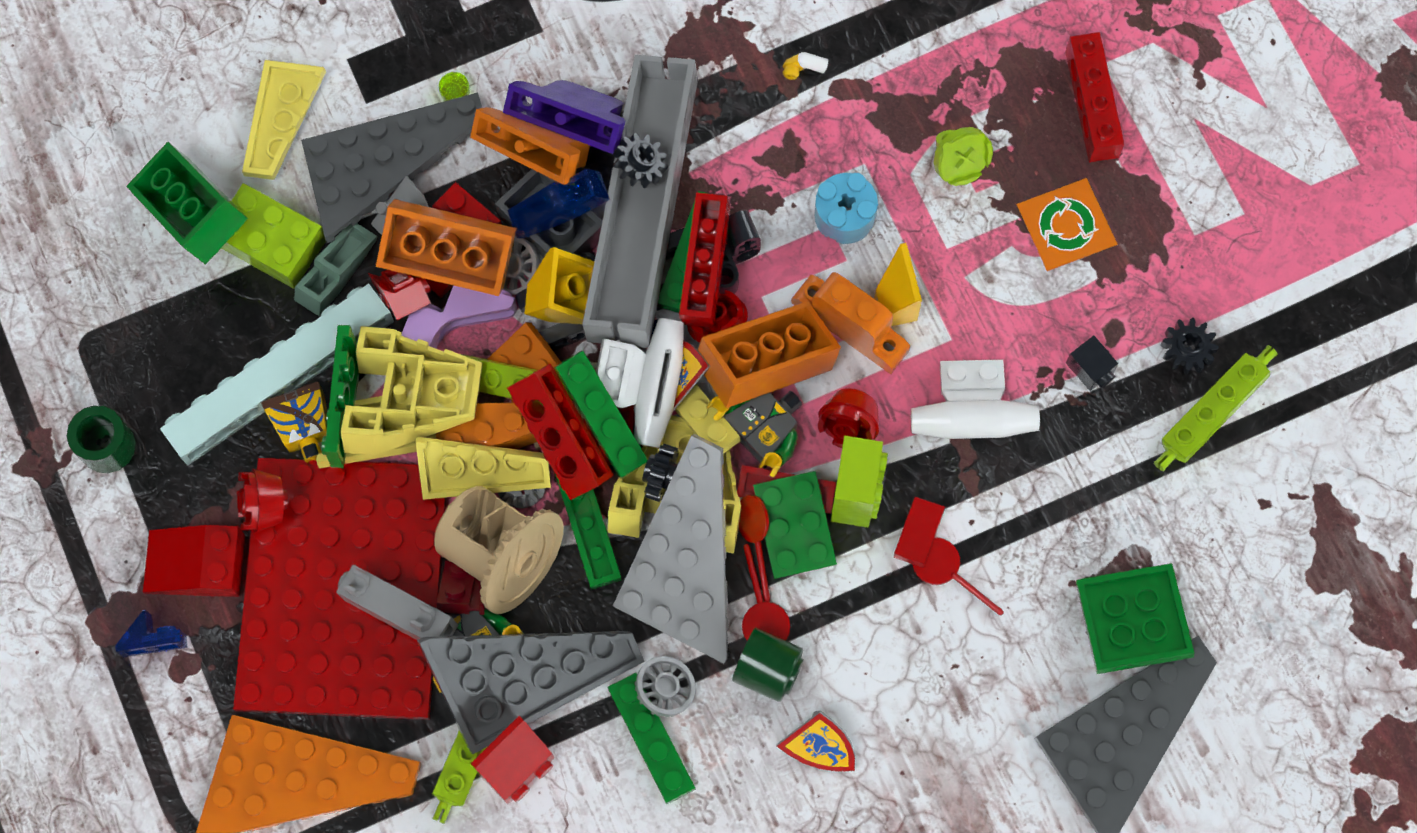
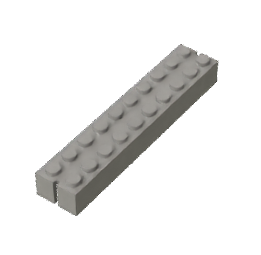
[582,55,698,348]

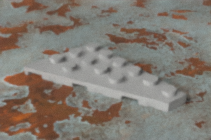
[613,434,729,664]

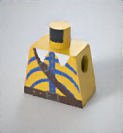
[261,382,327,462]

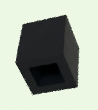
[1066,336,1118,391]

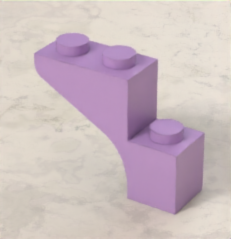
[402,285,517,349]

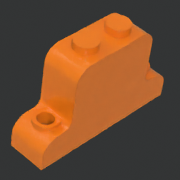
[470,107,590,185]
[791,272,910,374]

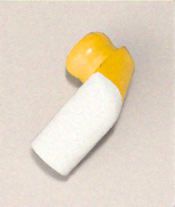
[783,52,828,80]

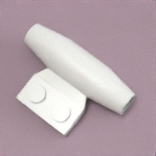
[596,318,684,448]
[911,360,1040,439]

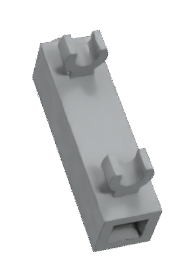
[336,565,458,640]

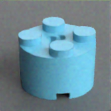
[814,173,878,244]

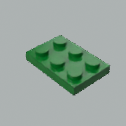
[753,471,837,579]

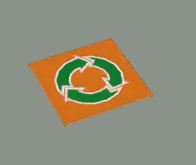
[1016,178,1118,271]

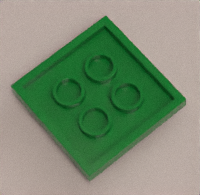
[1076,563,1195,674]

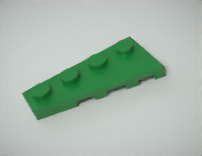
[322,325,360,468]

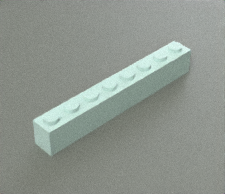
[160,283,394,466]

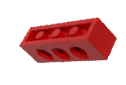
[1065,32,1124,162]
[679,192,730,328]
[507,363,613,500]

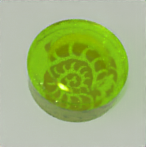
[439,72,470,101]

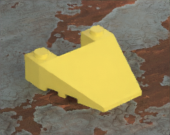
[341,326,482,455]
[608,415,741,553]

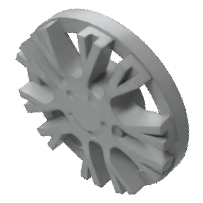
[503,236,542,295]
[635,656,696,717]

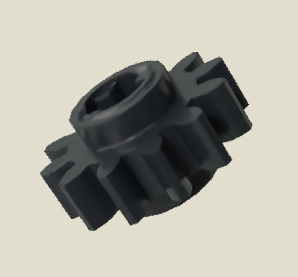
[612,132,668,188]
[1160,318,1219,375]
[642,444,679,502]

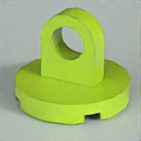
[933,127,993,186]

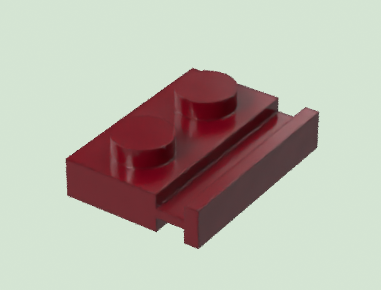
[437,561,485,615]

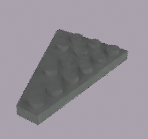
[301,92,482,243]
[417,631,645,754]
[1035,635,1217,833]

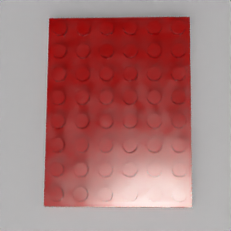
[233,458,446,720]

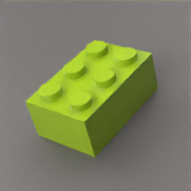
[221,183,326,289]
[831,436,888,528]

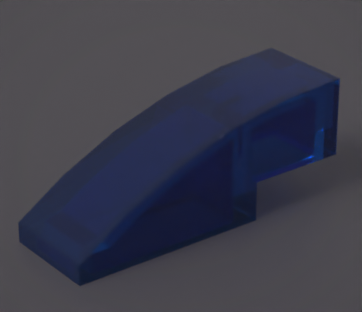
[507,169,610,239]

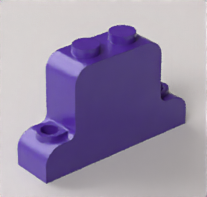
[503,80,626,154]

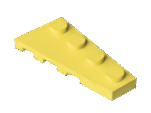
[242,60,326,180]
[416,437,551,500]

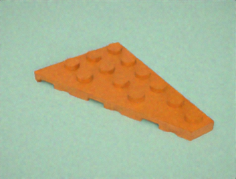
[196,715,421,833]

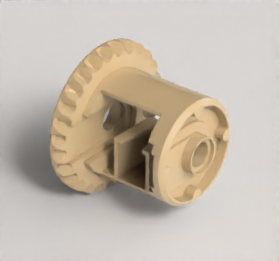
[434,486,564,614]

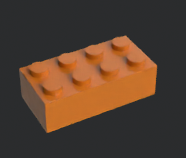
[376,199,517,296]
[698,301,841,408]

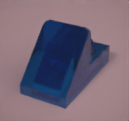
[115,609,188,658]

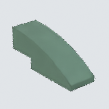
[294,223,377,316]

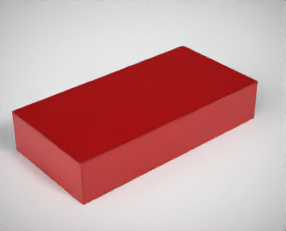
[893,497,945,568]

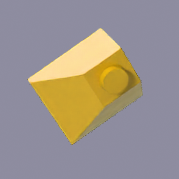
[874,242,922,326]
[524,247,595,324]

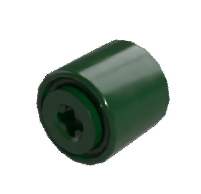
[66,405,136,473]
[732,627,804,702]

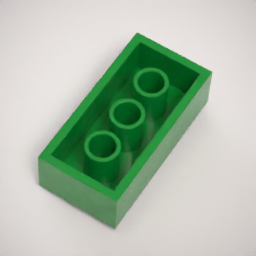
[126,142,248,265]

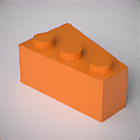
[436,403,537,449]

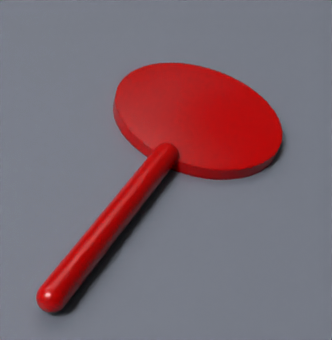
[739,495,770,602]
[912,538,1004,616]
[742,544,790,641]

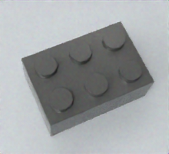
[495,169,602,259]

